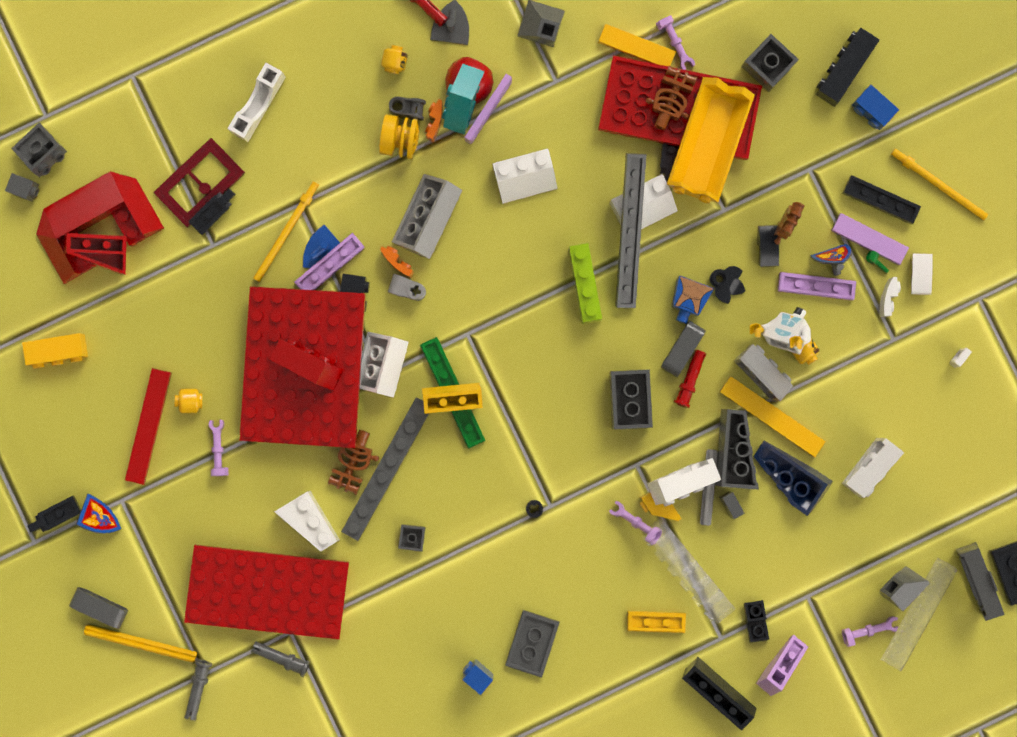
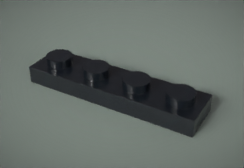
[842,175,921,225]

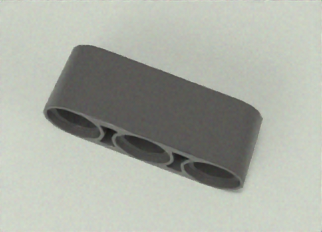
[661,320,706,377]
[69,587,128,629]

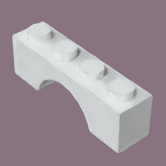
[227,63,286,142]

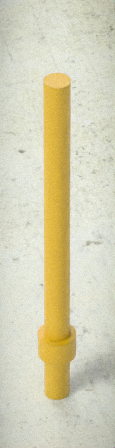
[891,148,988,221]
[253,181,319,282]

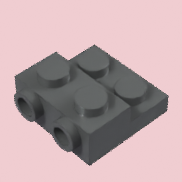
[11,122,67,178]

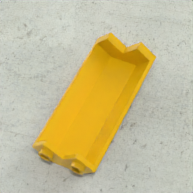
[667,77,755,204]

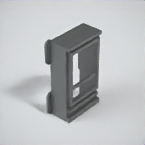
[956,542,1005,621]

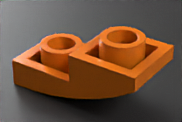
[425,99,443,142]
[380,246,414,279]

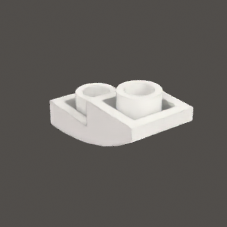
[911,253,932,295]
[879,277,901,317]

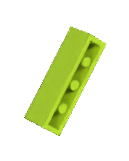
[569,243,602,324]

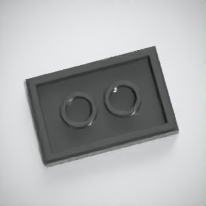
[505,610,560,678]

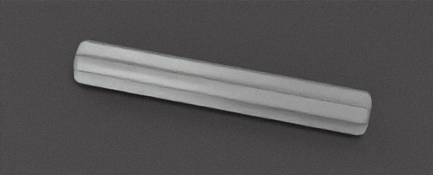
[700,449,718,526]

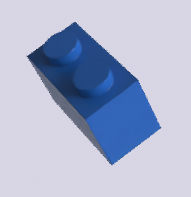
[852,85,899,130]
[462,659,494,695]

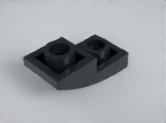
[757,225,779,267]
[744,600,769,643]

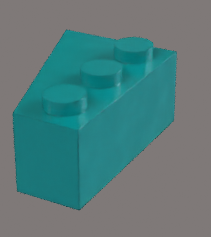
[442,64,484,135]

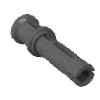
[251,641,310,677]
[184,659,212,720]

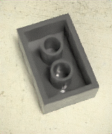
[609,369,653,430]

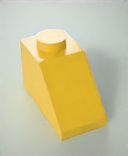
[639,491,681,521]

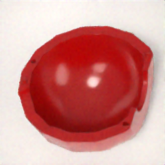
[445,57,494,104]

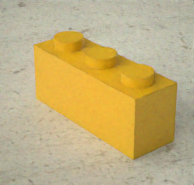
[22,333,88,369]
[422,383,483,414]

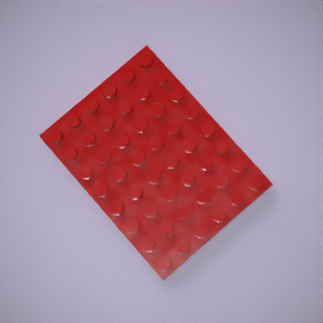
[239,286,366,448]

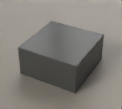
[719,491,745,519]
[398,524,426,552]

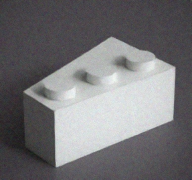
[842,438,904,498]
[647,458,721,507]
[274,491,340,551]

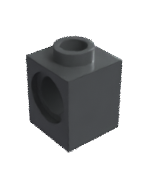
[5,173,39,202]

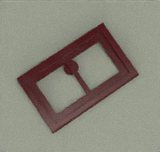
[153,138,245,228]

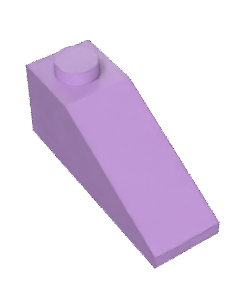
[756,635,808,696]

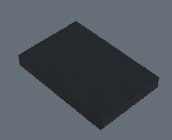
[989,541,1017,606]

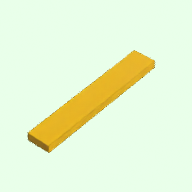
[720,376,826,457]

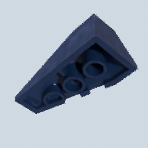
[754,440,833,516]

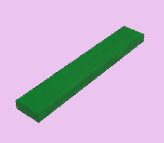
[420,337,486,449]

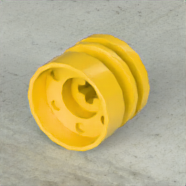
[379,114,419,159]

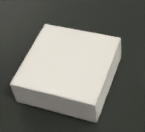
[950,348,972,368]

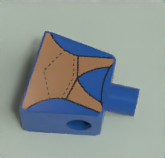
[672,276,714,324]

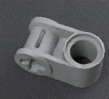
[388,274,426,301]

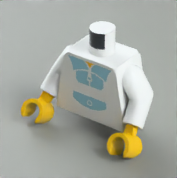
[749,307,811,355]

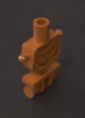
[646,66,697,130]
[774,202,805,245]
[328,429,379,495]

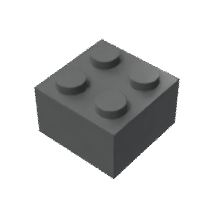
[741,34,799,92]

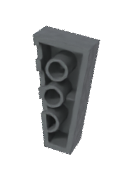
[715,409,759,490]

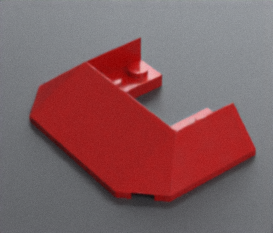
[36,171,164,284]

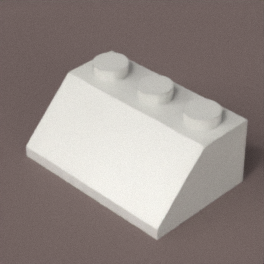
[492,149,558,204]
[610,174,678,229]
[360,332,409,398]

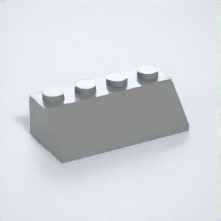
[392,174,462,259]

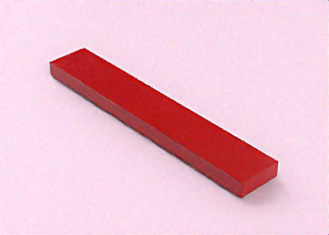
[125,368,172,485]

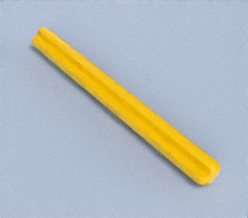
[84,624,197,663]

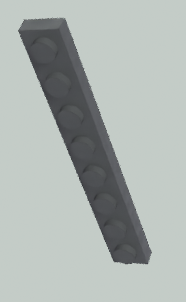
[615,153,647,308]
[341,397,429,541]

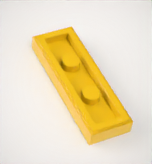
[627,611,686,633]

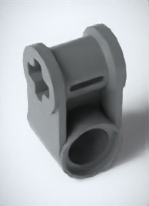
[389,97,426,121]

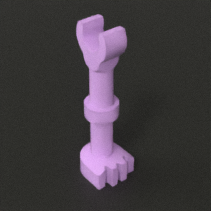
[656,15,695,70]
[209,420,229,476]
[609,501,662,545]
[842,616,900,647]

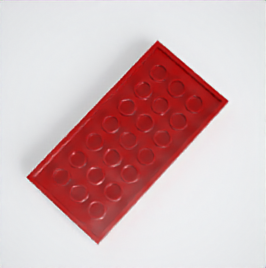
[598,55,762,160]
[184,544,349,639]

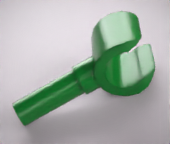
[866,251,889,273]

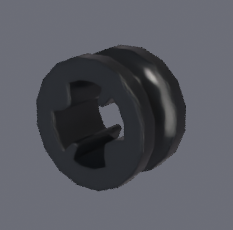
[526,500,543,518]

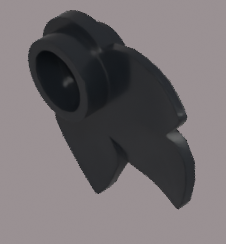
[710,266,746,304]

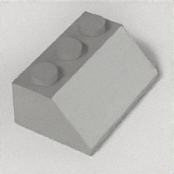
[734,344,793,402]

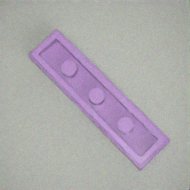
[465,74,512,144]
[831,213,909,265]
[295,233,365,290]
[777,272,856,300]

